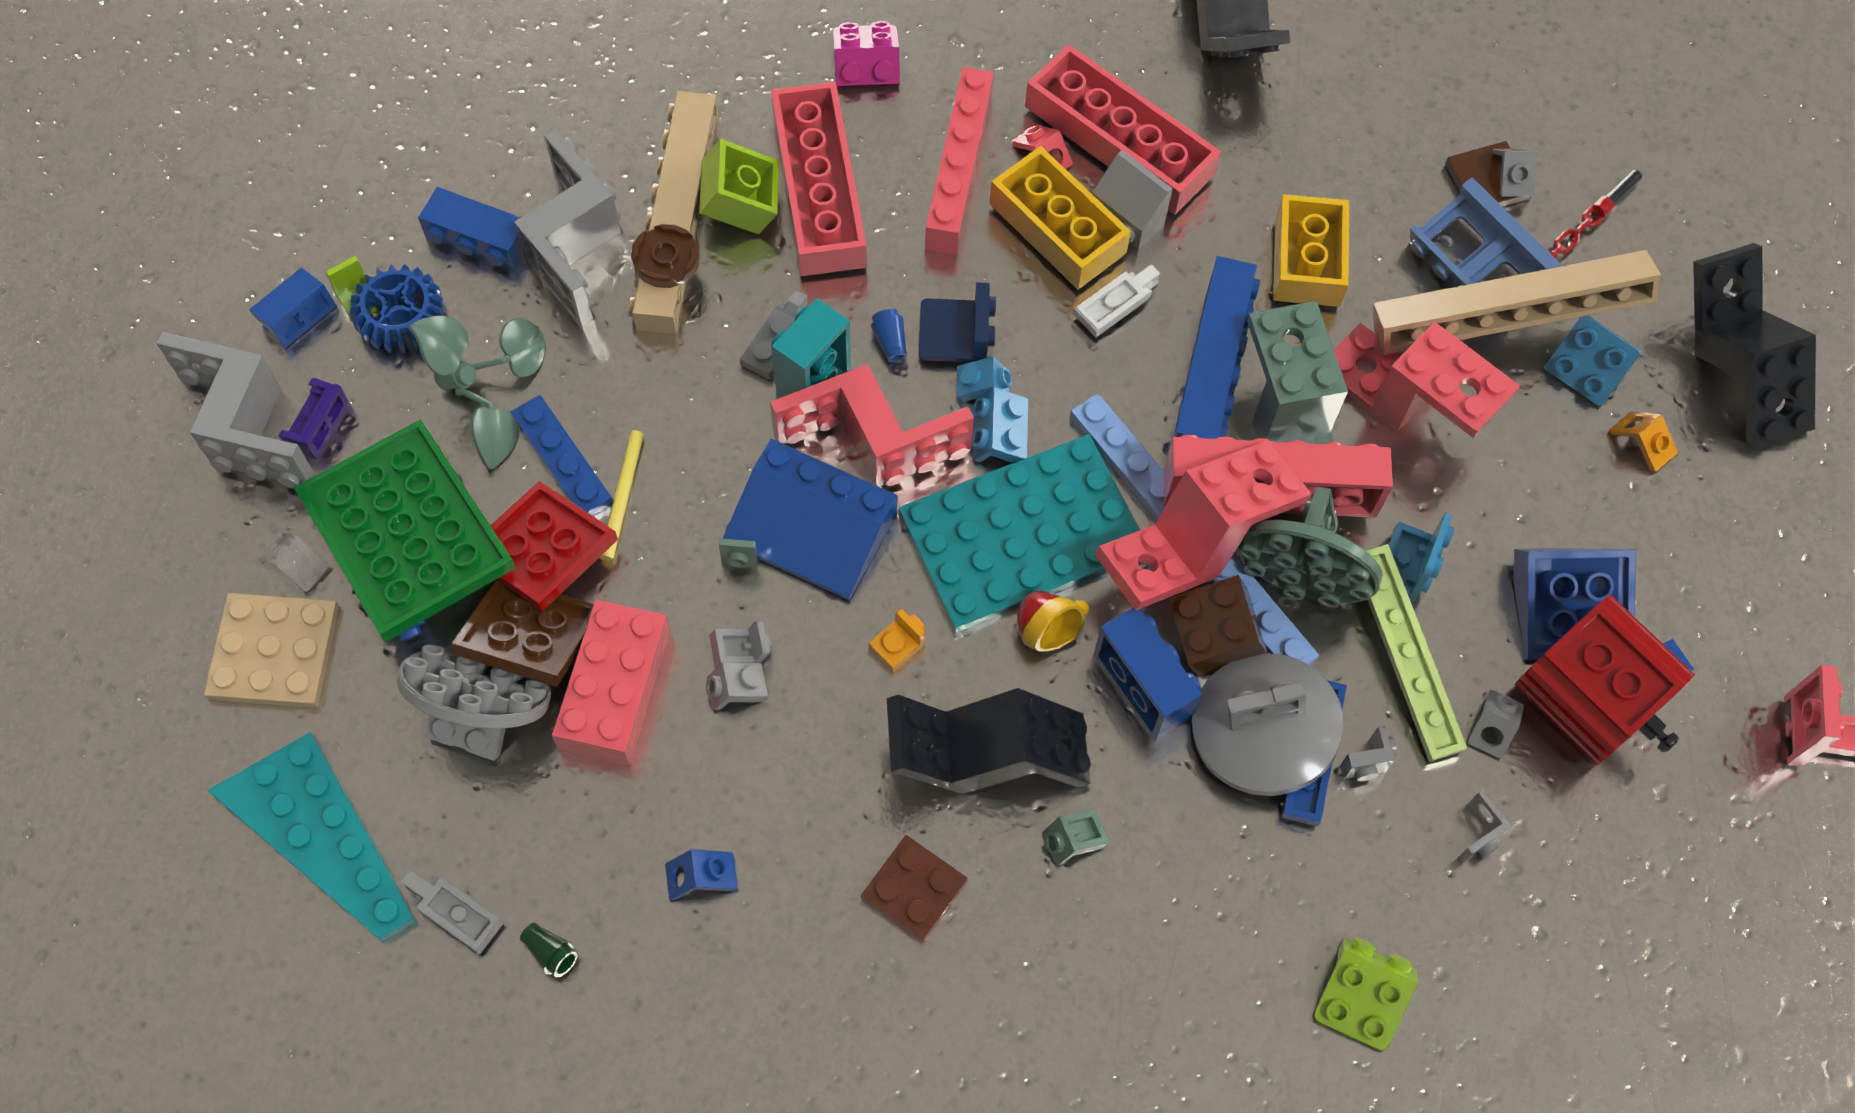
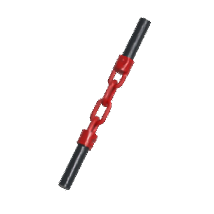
[1547,170,1643,260]

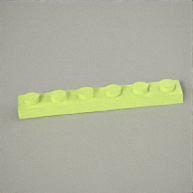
[1366,544,1467,762]

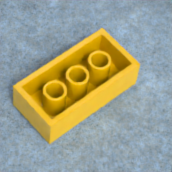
[989,146,1131,290]

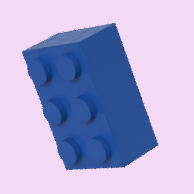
[1094,608,1202,742]

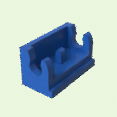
[249,267,337,349]

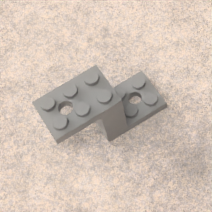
[514,129,621,327]
[157,332,316,488]

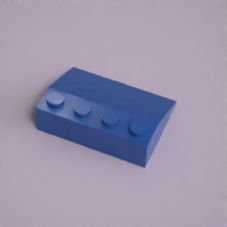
[722,439,898,600]

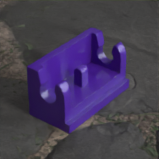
[278,378,349,459]

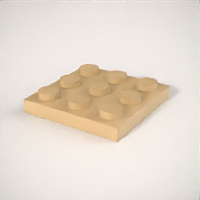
[204,593,340,709]

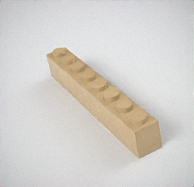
[628,91,718,335]
[1373,250,1661,355]

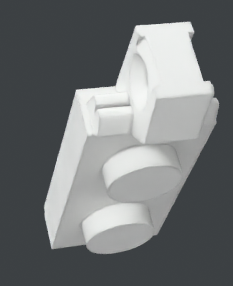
[1074,264,1160,337]

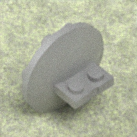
[397,645,551,761]
[1192,653,1343,796]

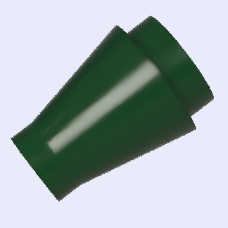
[520,922,578,977]

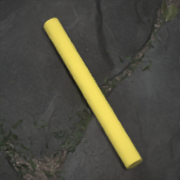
[599,430,644,562]

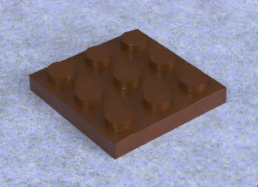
[452,580,594,687]

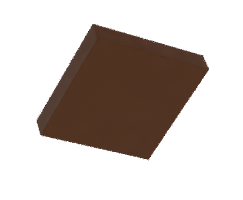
[1445,141,1532,207]

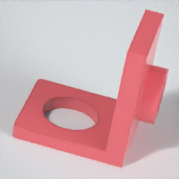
[1012,125,1073,169]

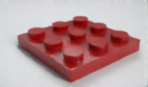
[490,481,618,612]

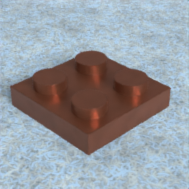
[861,835,968,943]

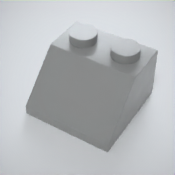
[1092,150,1173,250]

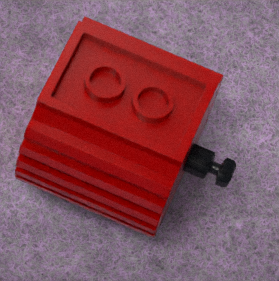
[1514,594,1695,766]

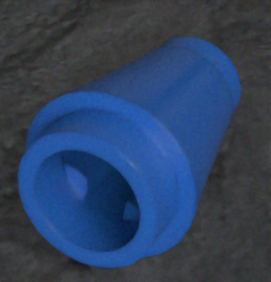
[871,309,907,362]

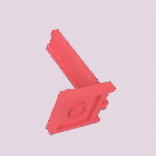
[1784,665,1855,767]

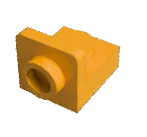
[868,608,926,673]

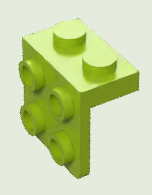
[1315,937,1418,1050]

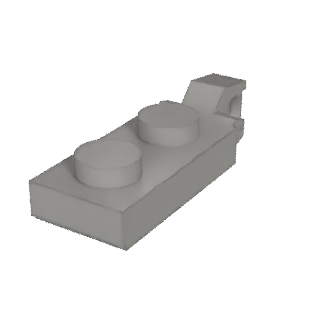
[740,290,808,380]
[401,869,504,955]

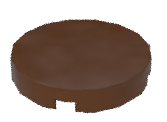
[631,224,700,288]

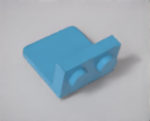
[1388,512,1455,602]

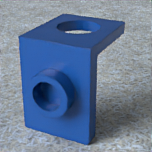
[665,849,738,900]

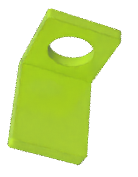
[325,256,380,321]

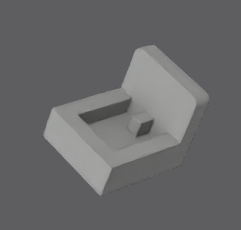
[709,621,771,669]
[706,662,768,710]
[1340,726,1397,781]

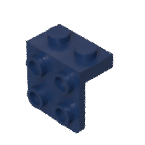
[919,282,996,362]

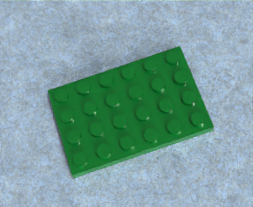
[294,419,516,642]

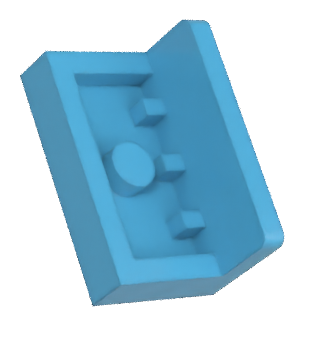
[972,387,1028,463]

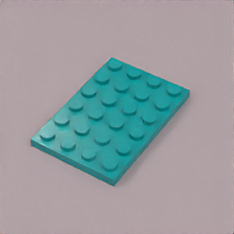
[898,434,1140,633]

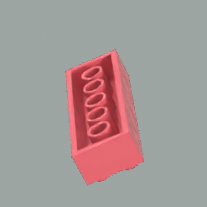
[1025,44,1221,215]
[771,81,867,276]
[1164,435,1393,518]

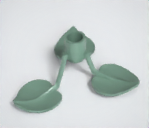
[409,316,545,470]

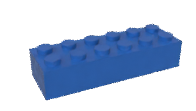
[1171,256,1260,444]

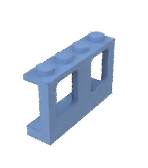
[1410,177,1562,287]

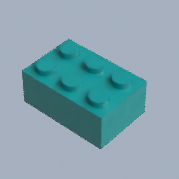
[771,298,852,399]

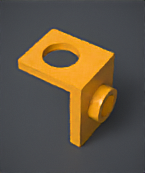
[1609,412,1678,472]

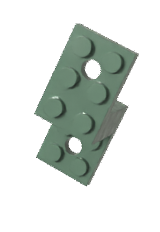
[1247,301,1348,444]

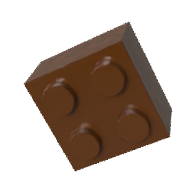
[1169,575,1267,676]

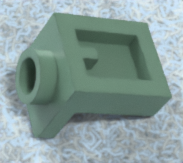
[1042,808,1110,865]

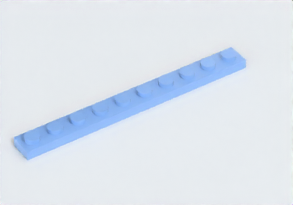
[1070,393,1320,665]

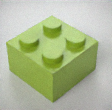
[699,138,779,234]

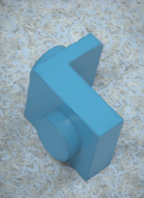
[957,356,1012,402]

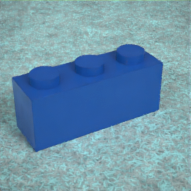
[418,187,523,269]

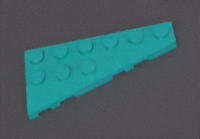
[207,732,417,942]

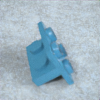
[1544,315,1641,406]

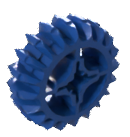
[350,264,445,353]

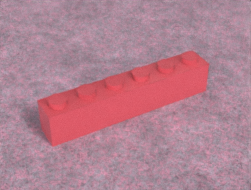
[925,67,994,255]

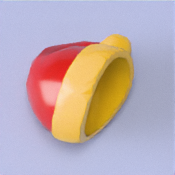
[1017,590,1089,652]

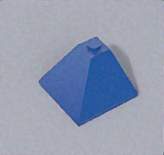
[1514,548,1636,660]

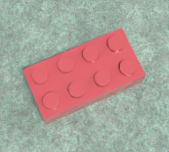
[552,600,671,766]

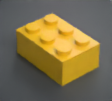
[1273,194,1349,307]

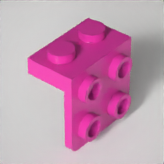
[833,22,900,86]

